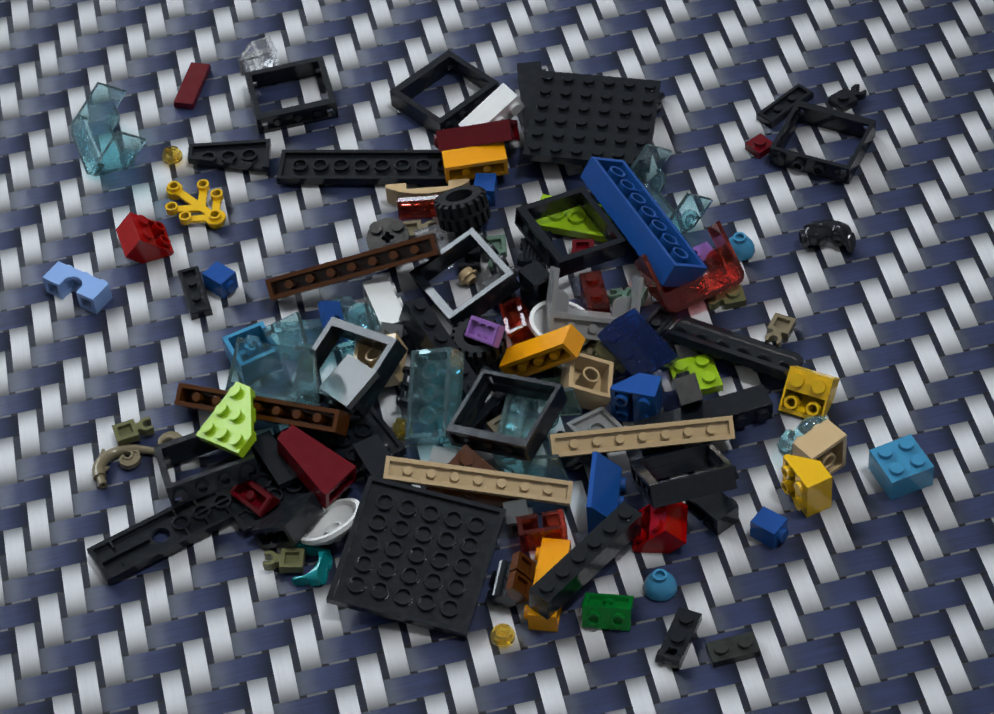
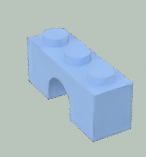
[42,261,113,314]

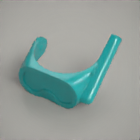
[292,541,333,587]

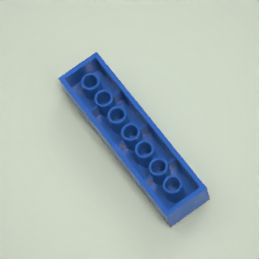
[580,156,708,288]

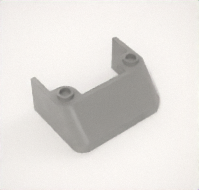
[546,266,644,343]

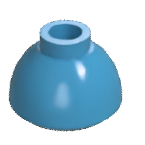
[725,232,755,261]
[644,569,677,601]

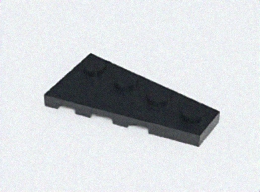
[188,139,271,173]

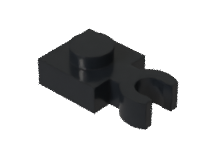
[828,84,867,112]

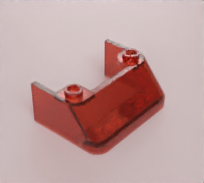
[635,220,744,313]

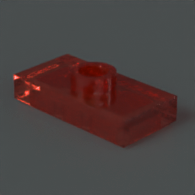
[397,195,439,219]

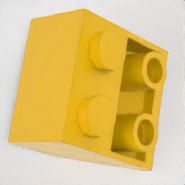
[778,366,840,423]
[781,454,833,518]

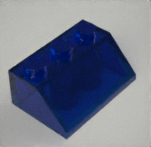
[597,308,680,376]

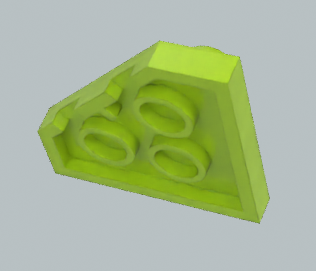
[196,381,256,458]

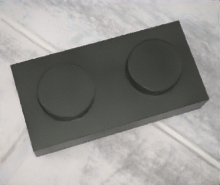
[706,631,761,668]

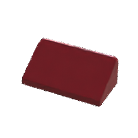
[229,479,281,517]

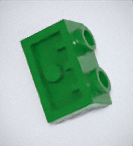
[582,592,634,631]

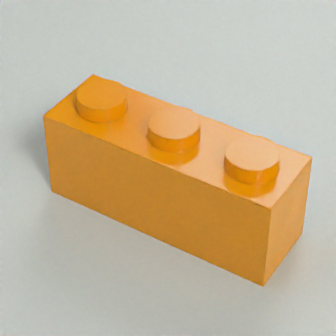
[442,142,509,183]

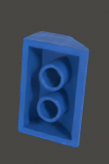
[586,452,627,534]

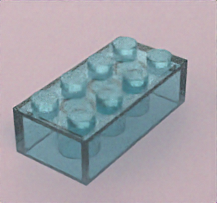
[405,347,464,446]

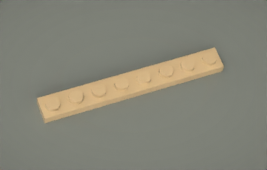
[548,416,735,459]
[383,455,573,506]

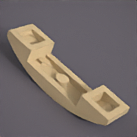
[385,178,470,209]

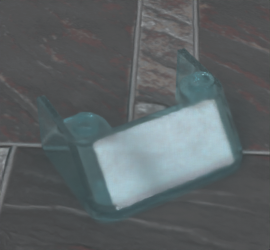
[71,82,146,177]
[630,144,713,234]
[263,304,374,361]
[493,387,582,481]

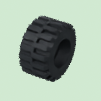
[434,185,491,232]
[450,316,507,375]

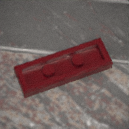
[174,62,211,109]

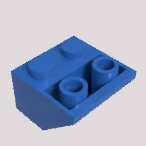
[610,373,663,423]

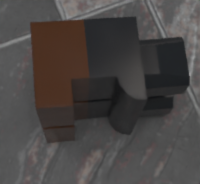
[487,551,536,608]

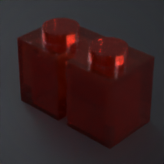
[579,270,610,313]
[499,296,535,345]
[516,509,568,553]

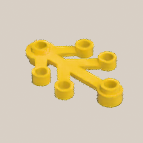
[165,179,226,229]

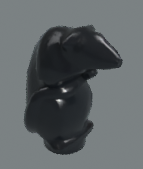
[799,219,856,254]

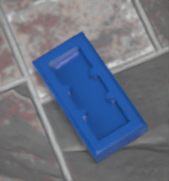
[318,300,349,345]

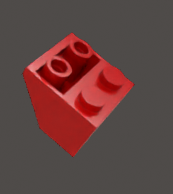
[116,212,174,264]
[632,502,688,553]

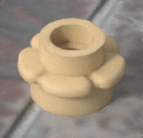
[457,266,477,286]

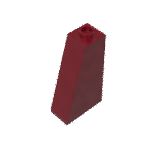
[434,119,520,152]
[277,425,356,509]

